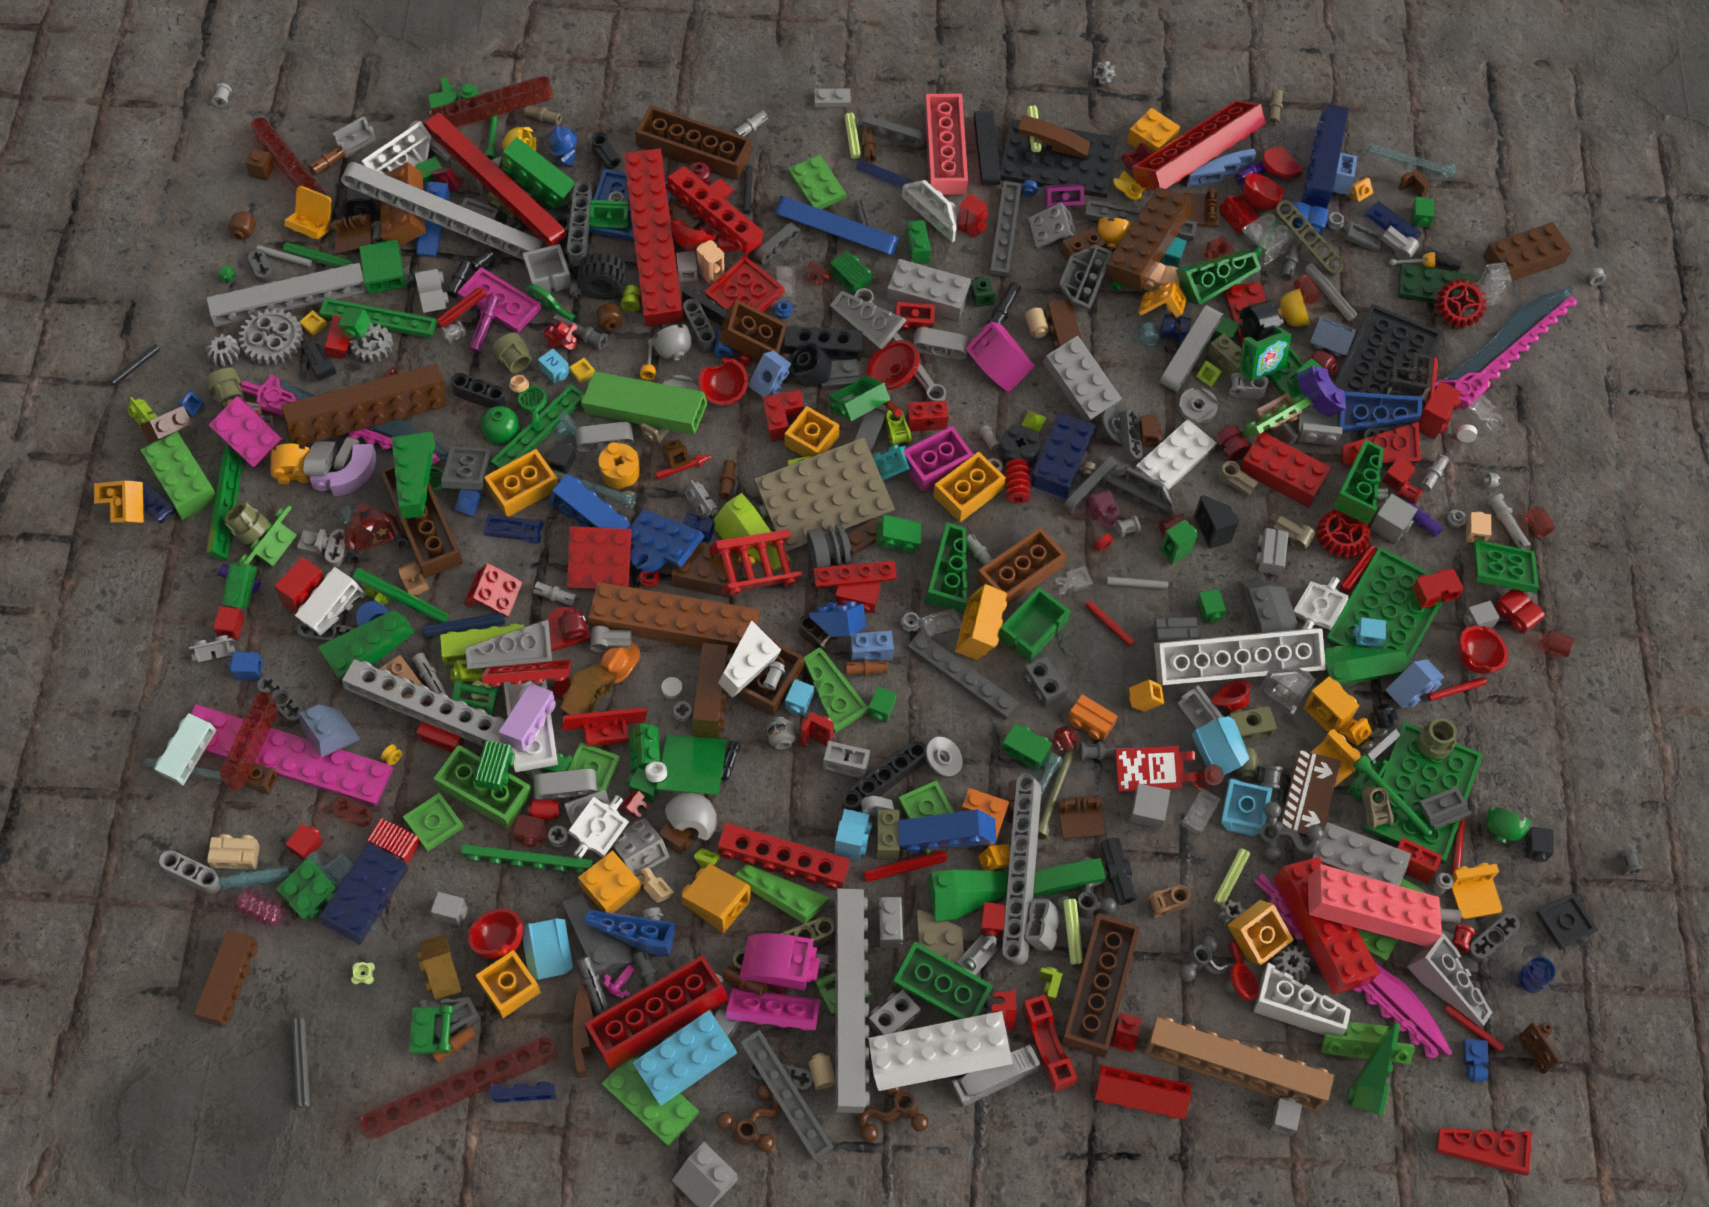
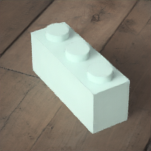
[155,713,217,786]

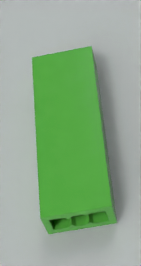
[581,372,707,435]

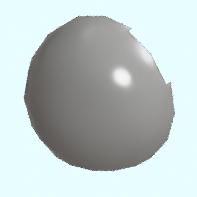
[665,792,717,840]

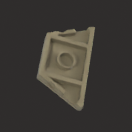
[917,910,964,966]

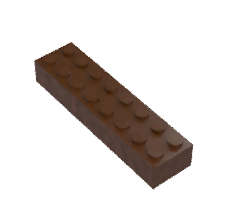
[281,364,446,446]

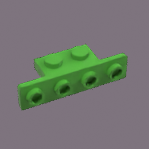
[238,505,297,567]
[1321,1021,1415,1064]

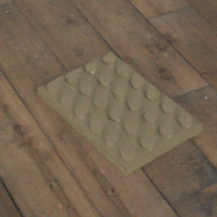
[754,438,895,553]

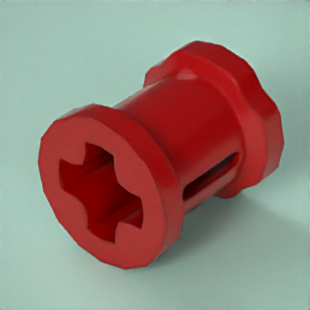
[1397,481,1424,505]
[1451,924,1475,953]

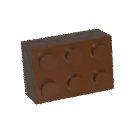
[718,299,787,361]
[672,543,741,599]
[737,640,804,717]

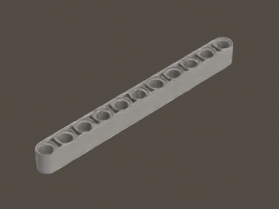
[341,162,544,260]

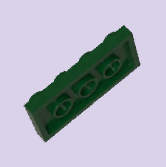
[1398,263,1476,307]

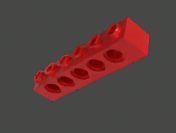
[667,166,763,255]
[718,823,850,890]

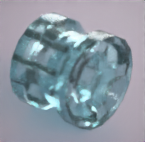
[1138,322,1159,346]

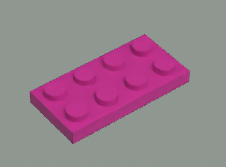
[457,267,542,333]
[726,988,820,1030]

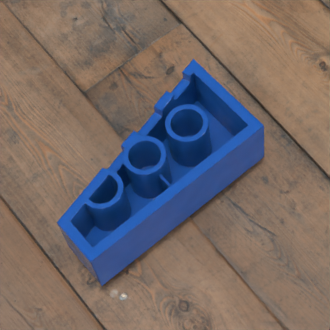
[1338,391,1422,434]
[548,474,630,529]
[898,809,996,853]

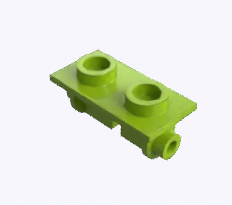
[127,397,157,430]

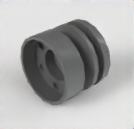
[807,523,851,568]

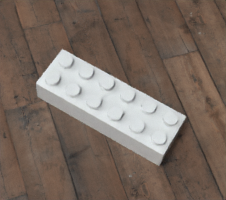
[869,1011,1013,1091]

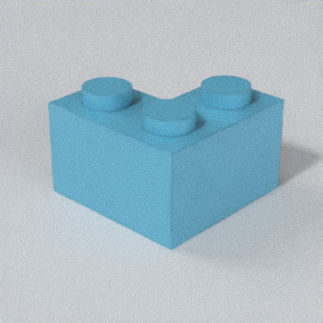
[834,809,872,862]

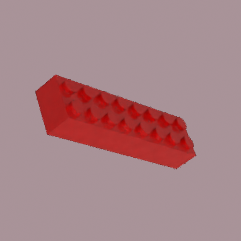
[1132,100,1266,190]

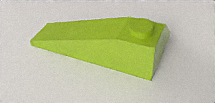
[710,493,790,571]

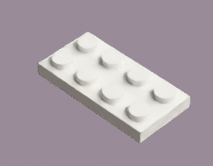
[1135,419,1217,490]

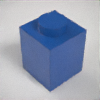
[228,652,263,681]

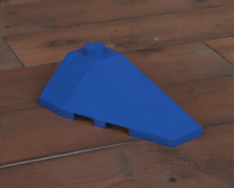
[415,181,451,257]
[584,909,675,957]

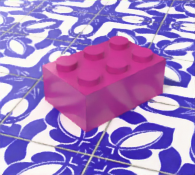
[209,396,285,468]
[904,426,973,492]

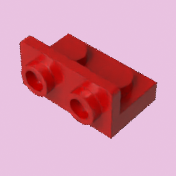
[1220,195,1263,235]

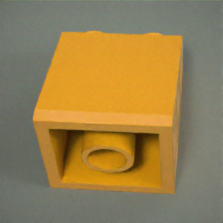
[681,864,751,934]

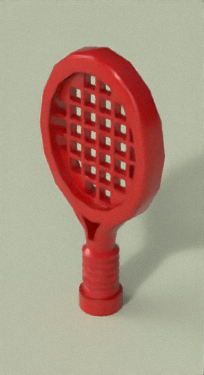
[1229,941,1259,1002]

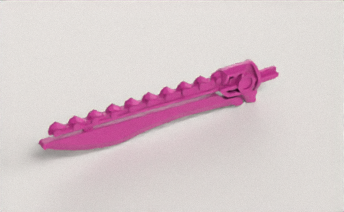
[1254,873,1452,1059]

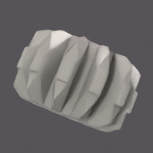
[206,334,240,367]
[1272,945,1310,982]

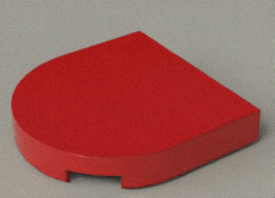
[1262,146,1304,179]
[547,607,591,651]

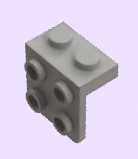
[1298,408,1342,446]

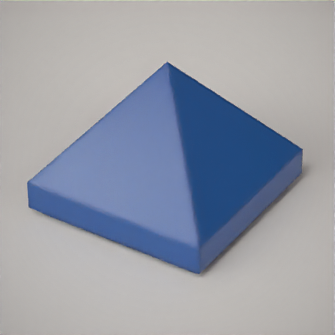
[554,149,575,167]
[178,390,204,418]

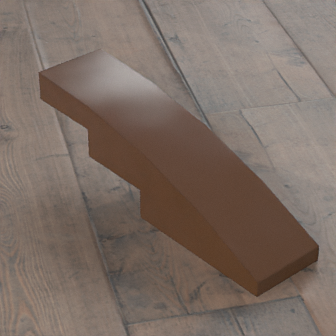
[1018,115,1090,158]
[573,980,593,1078]

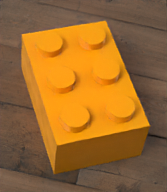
[484,449,558,518]
[933,452,1006,523]
[955,584,1007,661]

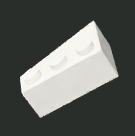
[295,567,367,636]
[718,621,781,698]

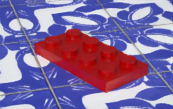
[1223,282,1266,349]
[482,659,572,686]

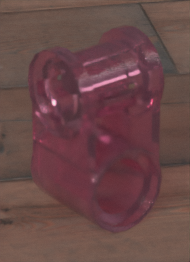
[1088,488,1120,528]

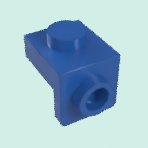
[454,489,486,516]

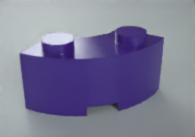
[1297,366,1346,417]

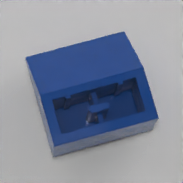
[809,601,866,637]

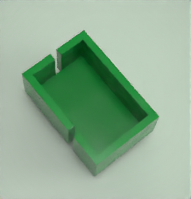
[998,587,1071,663]

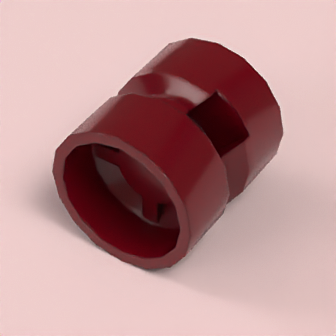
[1215,425,1251,462]

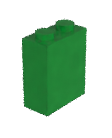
[359,240,406,294]

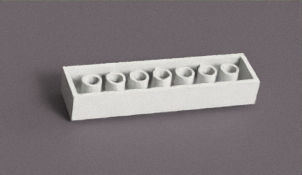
[1154,628,1326,685]

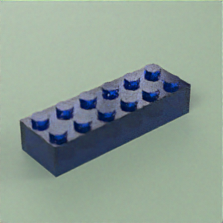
[1301,104,1349,209]

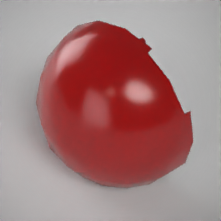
[1243,173,1285,211]
[670,219,718,252]
[698,359,748,406]
[1457,625,1508,674]
[468,908,523,960]

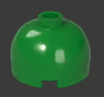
[480,406,520,446]
[1485,806,1531,844]

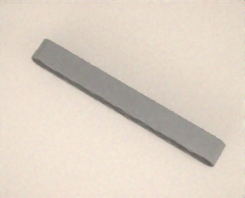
[1002,773,1041,966]

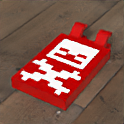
[1114,746,1197,792]

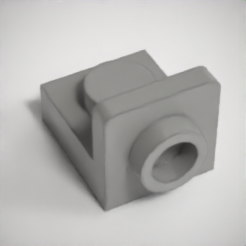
[297,529,329,556]

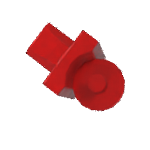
[543,321,577,350]

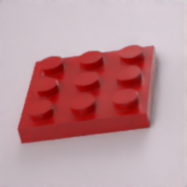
[704,256,785,312]
[567,526,632,589]

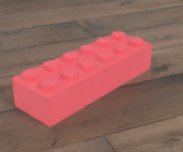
[925,94,968,195]
[1308,864,1442,947]

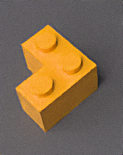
[94,481,144,524]

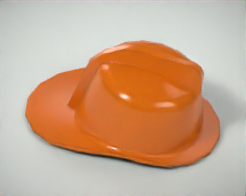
[599,642,640,684]

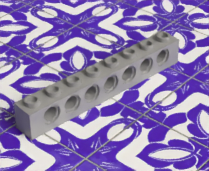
[342,659,506,747]

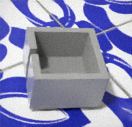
[523,244,571,293]

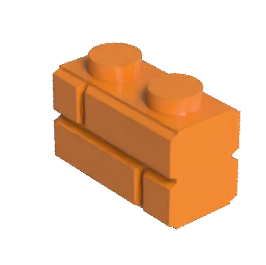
[1067,694,1118,741]

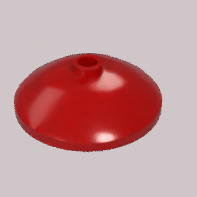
[866,340,920,391]

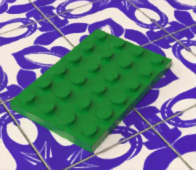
[1325,547,1443,679]
[1363,721,1483,864]

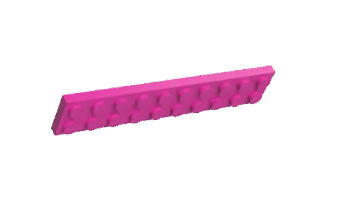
[191,704,393,806]

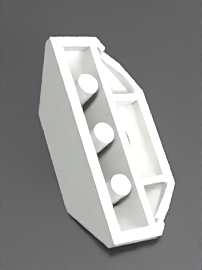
[361,121,432,174]
[902,180,957,243]

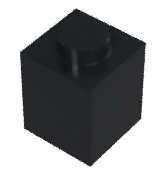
[547,440,576,475]
[1525,827,1554,862]

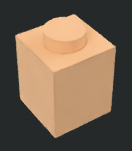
[1466,512,1491,543]

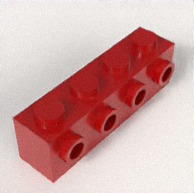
[1095,1065,1191,1119]

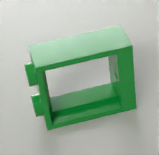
[828,376,890,421]

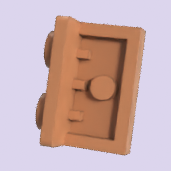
[1254,393,1303,432]

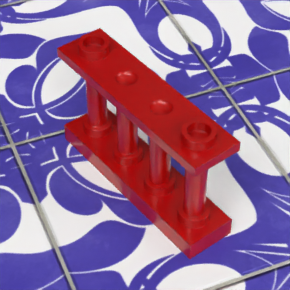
[709,529,802,595]

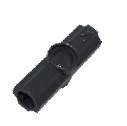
[1101,837,1137,905]

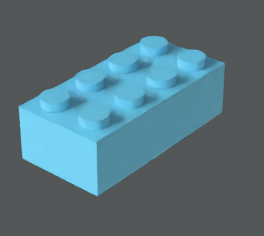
[633,1010,737,1106]

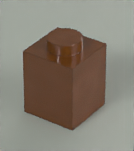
[245,149,274,181]
[659,820,694,855]

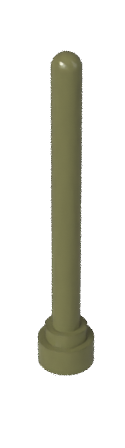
[1038,749,1074,840]

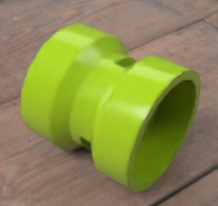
[621,285,641,312]

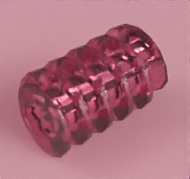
[235,886,286,929]

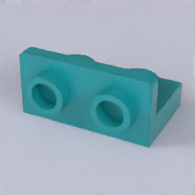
[872,444,911,480]

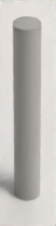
[256,245,312,267]
[1106,577,1168,589]

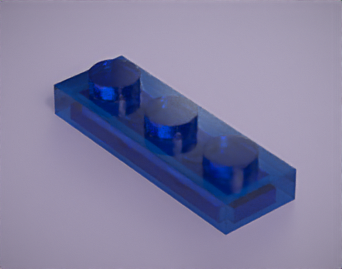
[1365,201,1422,240]

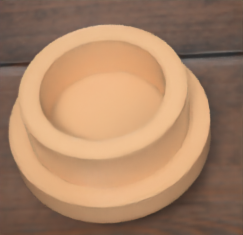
[509,375,529,393]

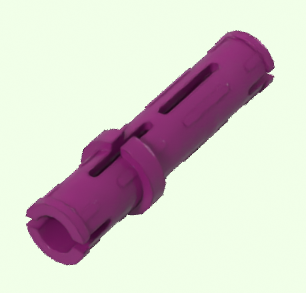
[468,295,499,353]

